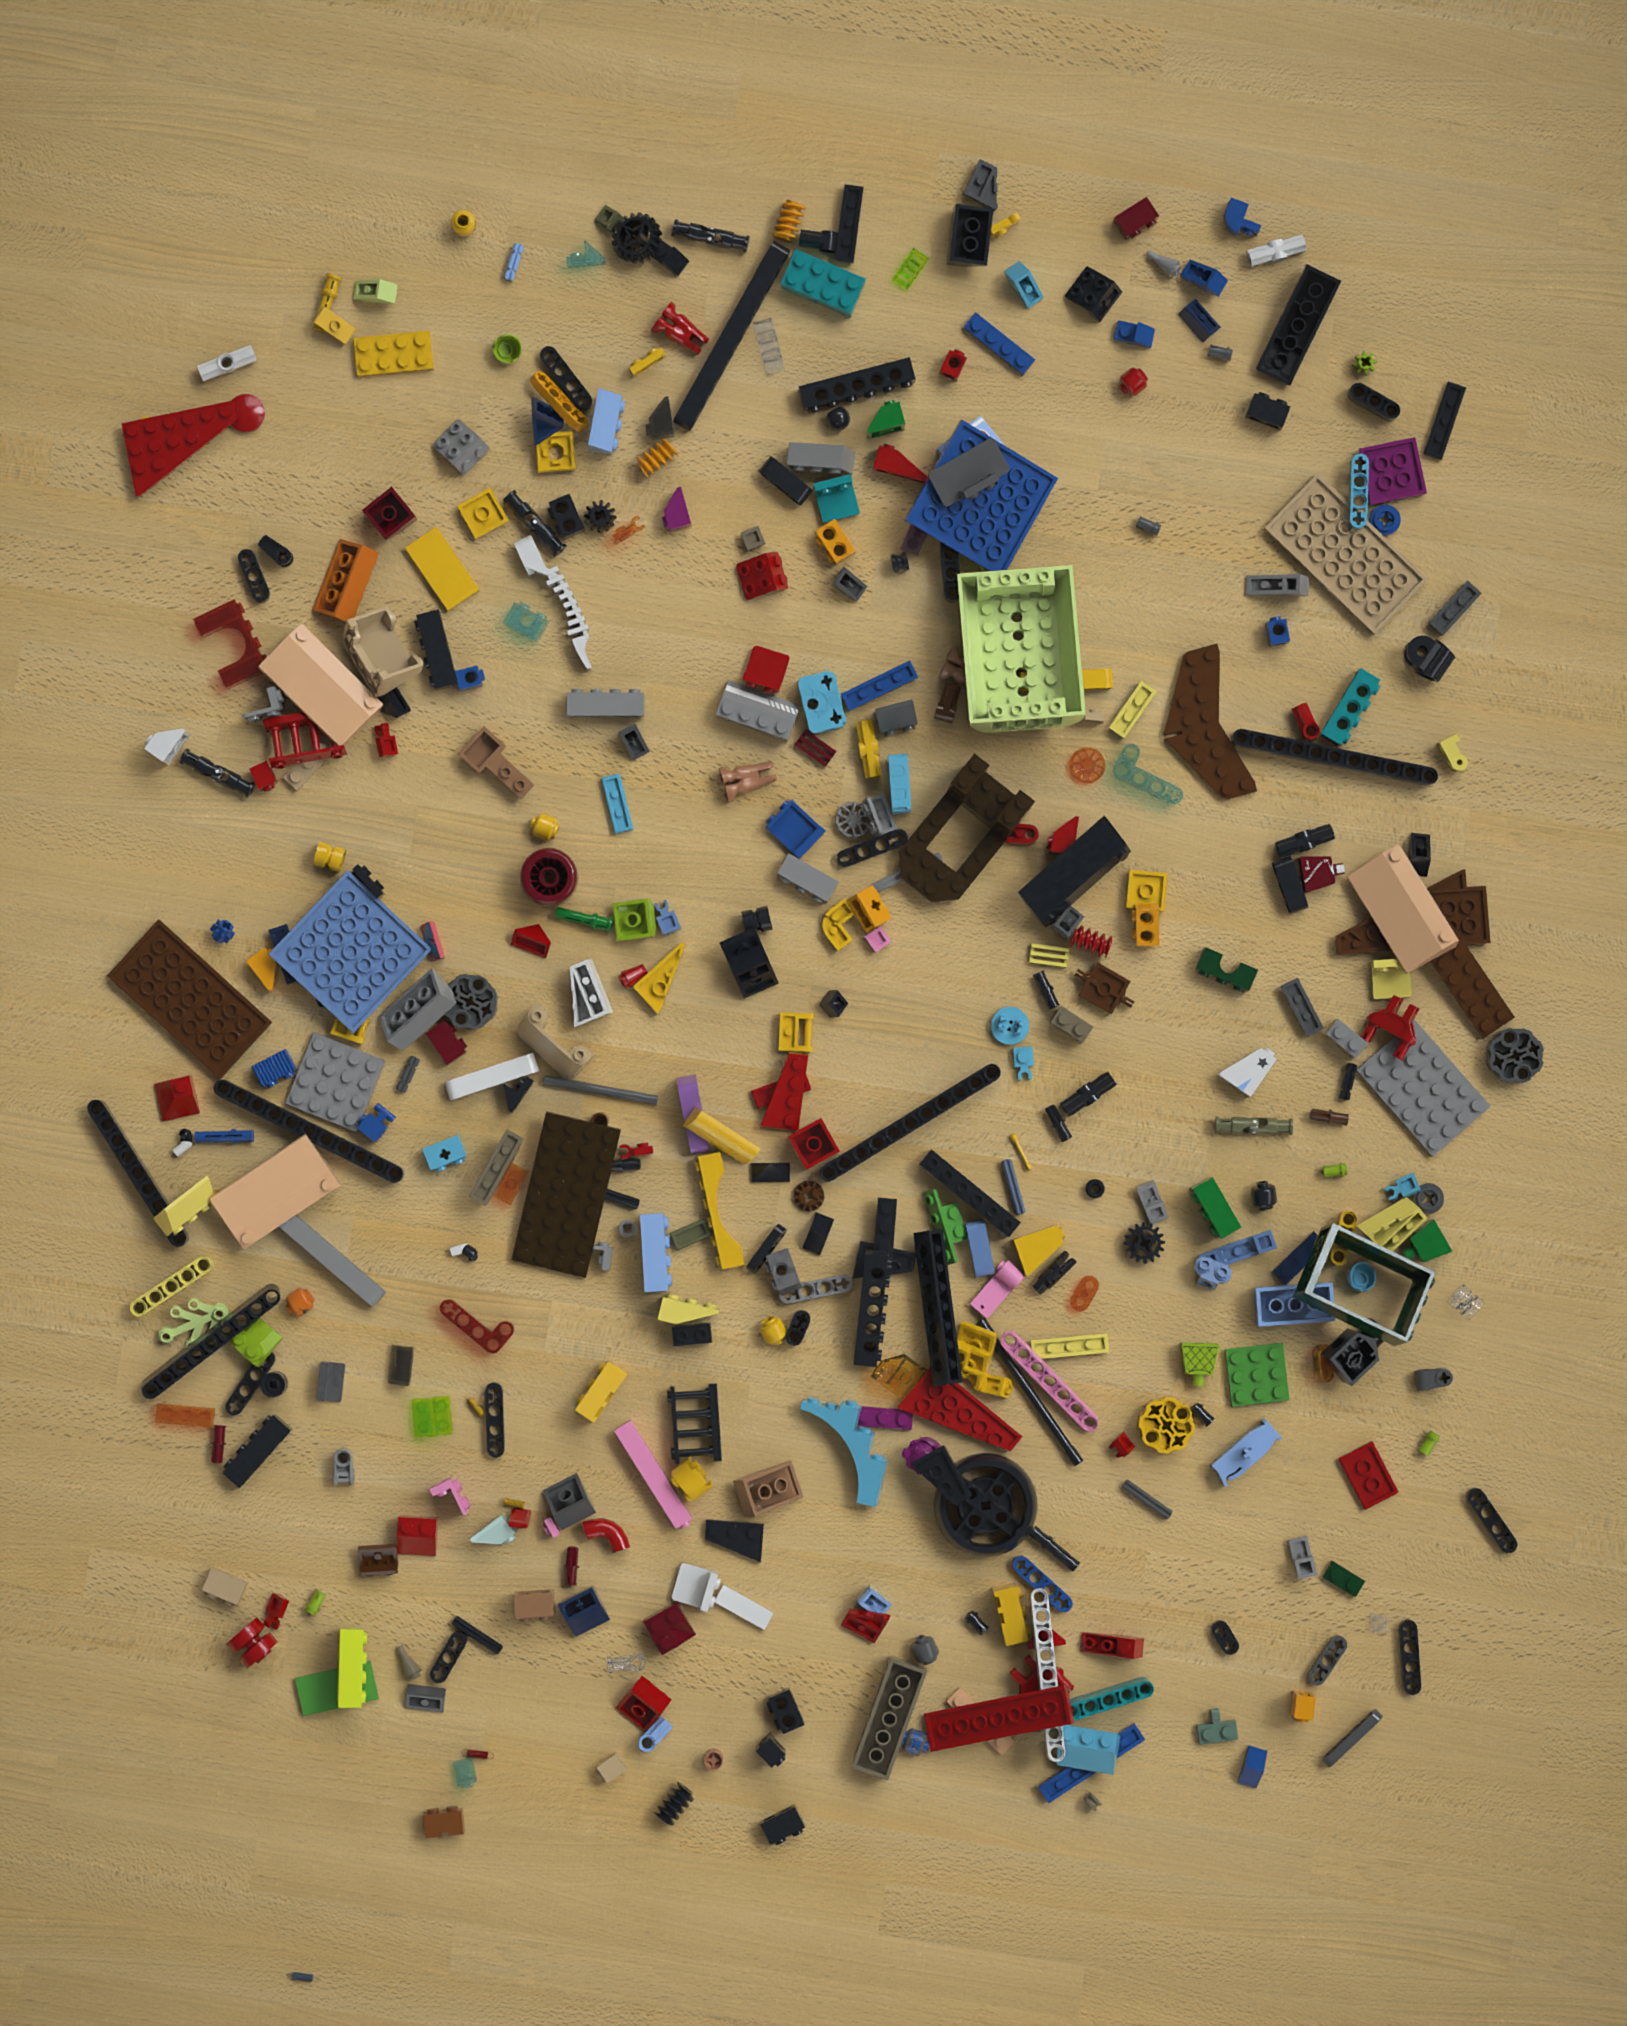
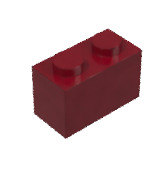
[1113,197,1159,240]
[426,1020,468,1065]

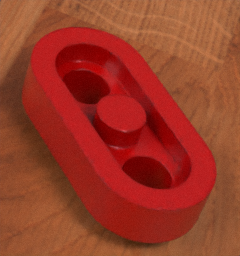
[1005,824,1039,845]

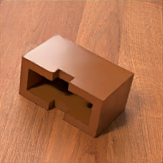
[423,1806,465,1838]

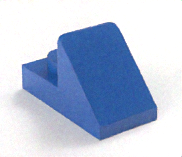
[1114,320,1155,348]

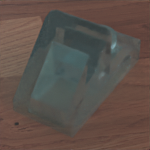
[566,240,606,268]

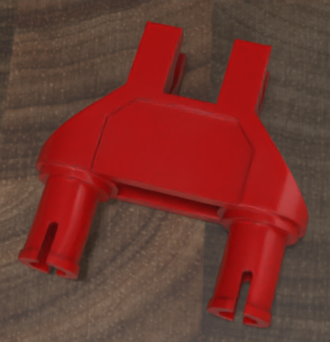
[1360,995,1420,1061]
[1009,1654,1074,1694]

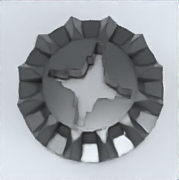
[1413,1183,1444,1214]

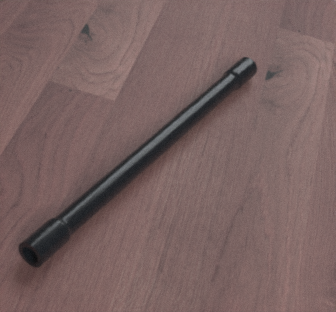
[976,1318,1083,1466]

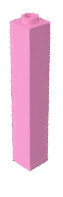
[614,1420,692,1529]

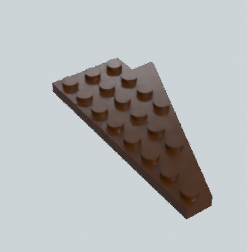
[1335,869,1491,955]

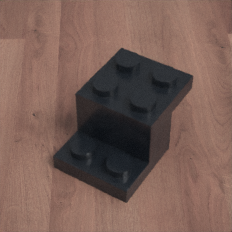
[719,927,779,998]

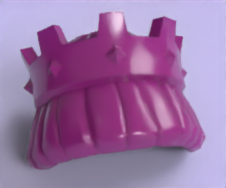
[902,1436,941,1475]

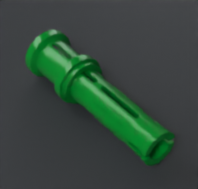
[554,906,614,934]

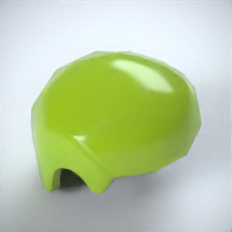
[492,334,522,364]

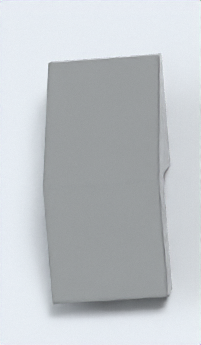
[1288,1536,1317,1579]

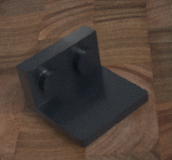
[1065,266,1122,322]

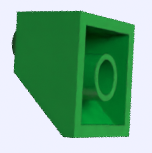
[867,400,905,439]

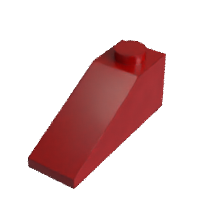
[873,444,928,484]

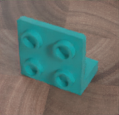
[814,474,860,523]

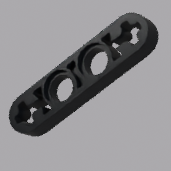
[540,346,592,410]
[837,829,908,867]
[225,1351,276,1415]
[485,1382,505,1458]
[1466,1488,1518,1553]
[1399,1619,1421,1695]

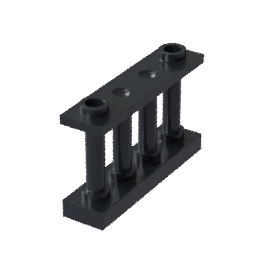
[667,1383,722,1464]

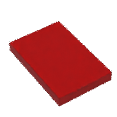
[1338,1441,1399,1510]

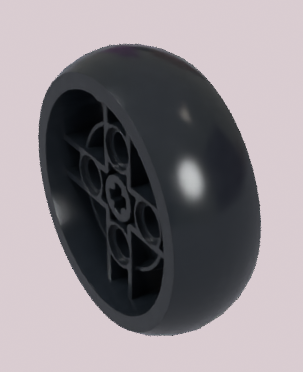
[934,1453,1038,1557]

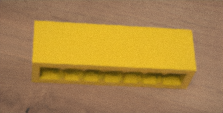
[683,1106,761,1164]

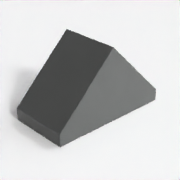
[832,567,868,602]
[618,724,650,760]
[1051,906,1084,940]

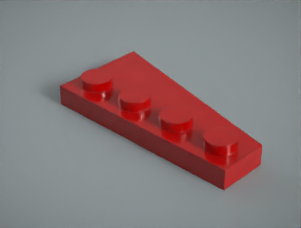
[760,1052,808,1130]

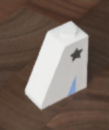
[1218,1047,1277,1097]

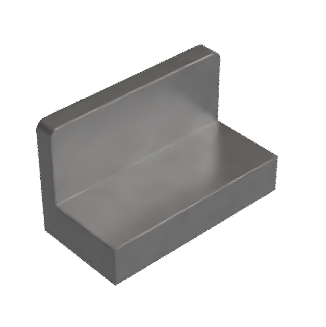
[317,1361,345,1402]

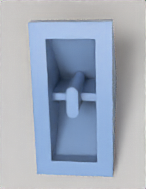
[857,1585,892,1614]

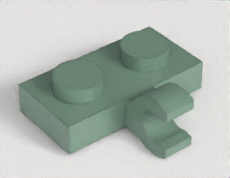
[1197,1708,1238,1745]

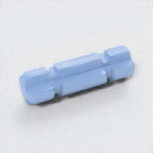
[504,243,524,281]

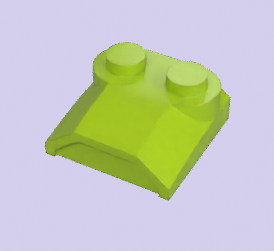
[612,898,656,941]
[230,1318,283,1367]

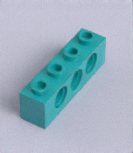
[1320,668,1381,747]

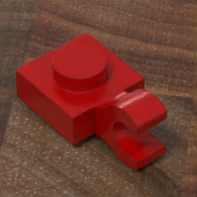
[374,723,399,757]
[620,1142,654,1159]
[263,1593,289,1630]

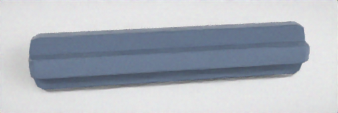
[1001,1159,1026,1215]

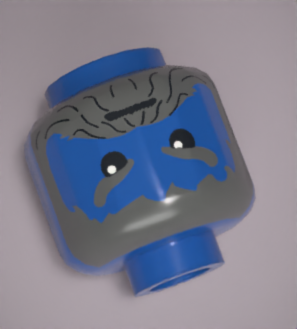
[901,1728,929,1756]

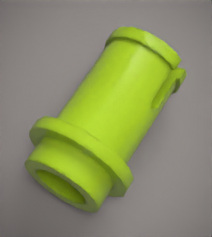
[1323,1162,1347,1178]
[1418,1430,1440,1456]
[305,1590,326,1615]

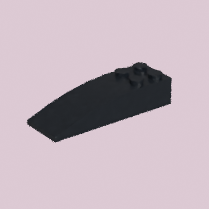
[1256,264,1341,386]

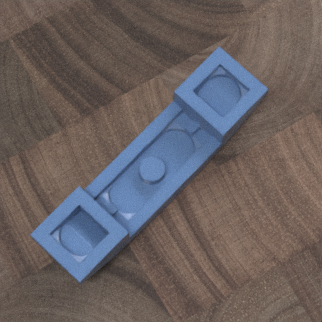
[1198,1230,1277,1265]

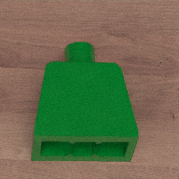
[1403,1219,1452,1262]

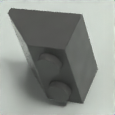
[875,699,918,736]
[543,1473,596,1530]

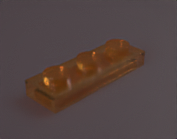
[155,1403,215,1428]

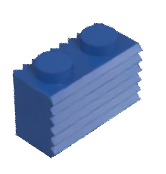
[251,1049,297,1089]

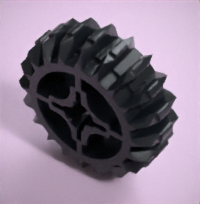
[611,212,663,264]

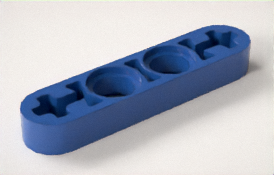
[1012,1555,1073,1612]

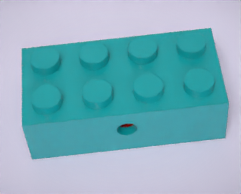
[780,249,866,318]

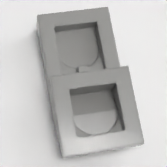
[1136,1180,1169,1224]

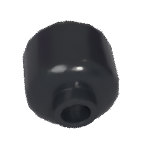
[1251,1181,1277,1210]

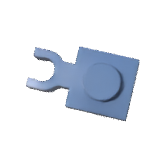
[654,900,681,936]

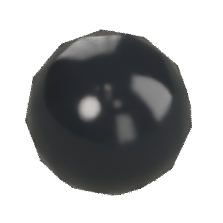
[826,407,850,431]

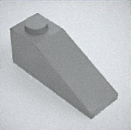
[1246,574,1309,597]

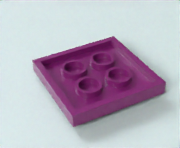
[1358,437,1427,506]

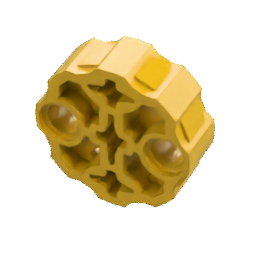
[1137,1396,1195,1454]

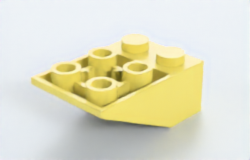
[658,1293,720,1324]

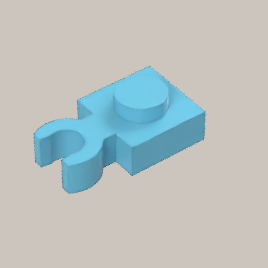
[1013,1047,1034,1080]
[1385,1173,1422,1202]

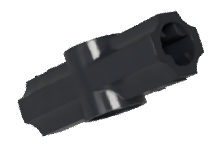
[1275,824,1335,858]
[1060,1071,1117,1117]

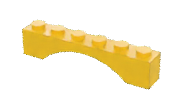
[695,1152,745,1270]

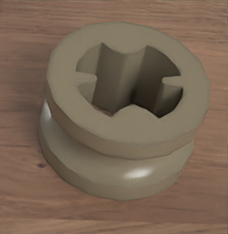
[1083,1792,1102,1811]

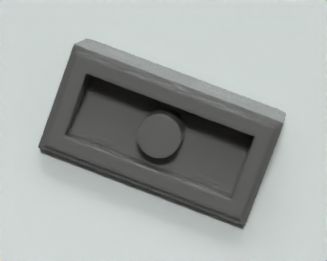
[405,1684,446,1712]

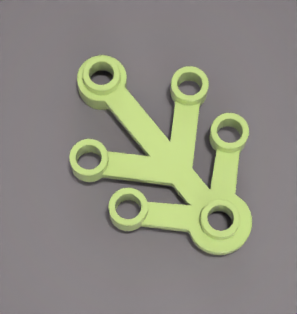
[158,1298,229,1352]

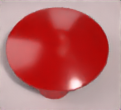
[231,394,265,432]

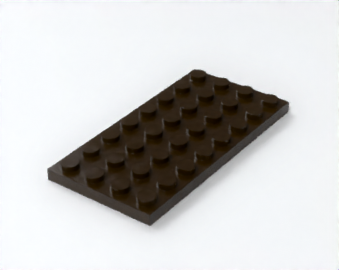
[511,1111,621,1278]

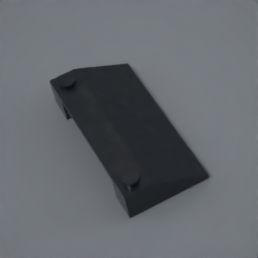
[1018,816,1131,928]

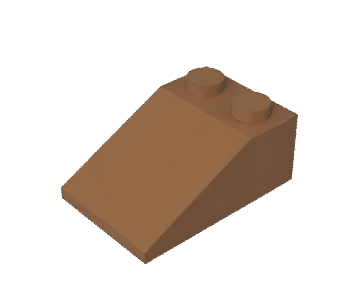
[733,1461,803,1517]

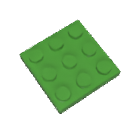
[1225,1343,1289,1407]

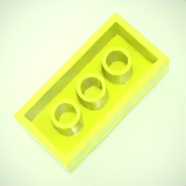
[337,1627,367,1708]

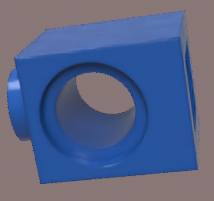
[1265,616,1290,647]
[455,665,485,691]

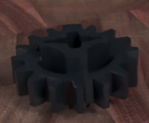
[1123,1222,1165,1264]

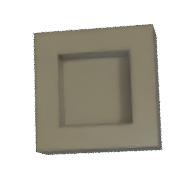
[741,526,766,551]

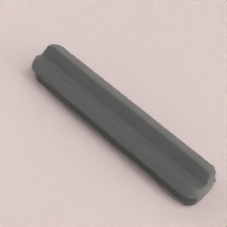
[1122,1480,1172,1519]

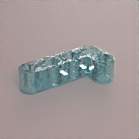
[1113,744,1183,805]

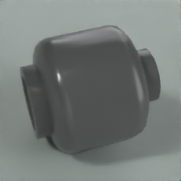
[911,1635,939,1665]

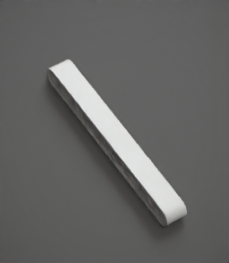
[1029,1588,1065,1762]

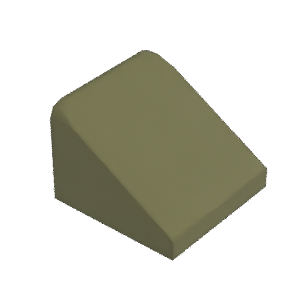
[595,205,624,233]

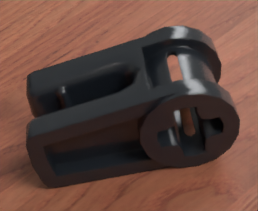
[258,535,294,567]

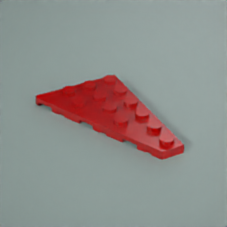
[121,400,238,497]

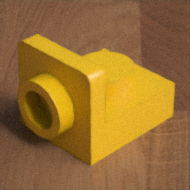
[980,1374,1013,1399]

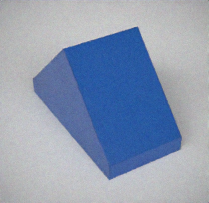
[1238,1745,1267,1788]

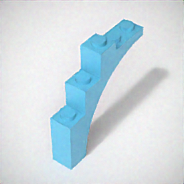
[800,1397,888,1507]

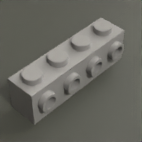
[567,689,644,717]

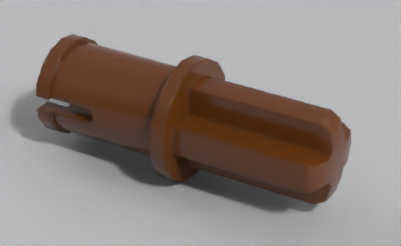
[1310,1109,1349,1126]

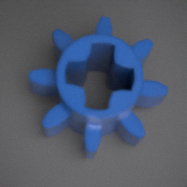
[210,919,235,943]

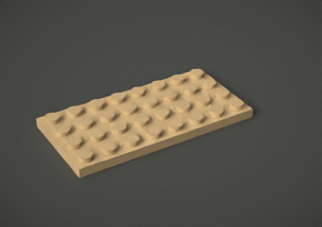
[1264,473,1428,635]

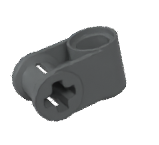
[1414,1368,1453,1391]

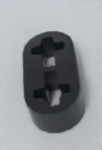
[1211,1620,1239,1655]

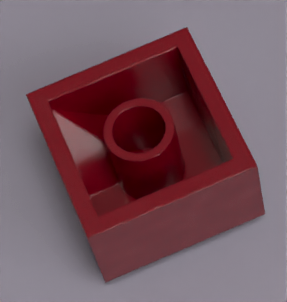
[362,486,417,540]
[643,1601,696,1655]

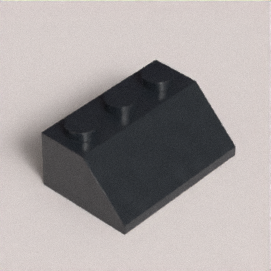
[946,204,994,267]

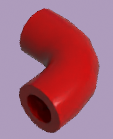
[582,1518,630,1553]

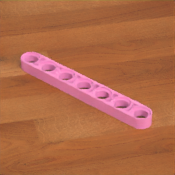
[1001,1330,1099,1431]

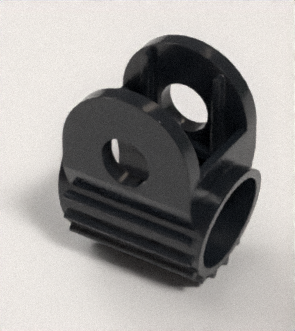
[1404,636,1455,683]

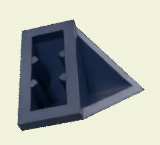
[531,397,564,446]

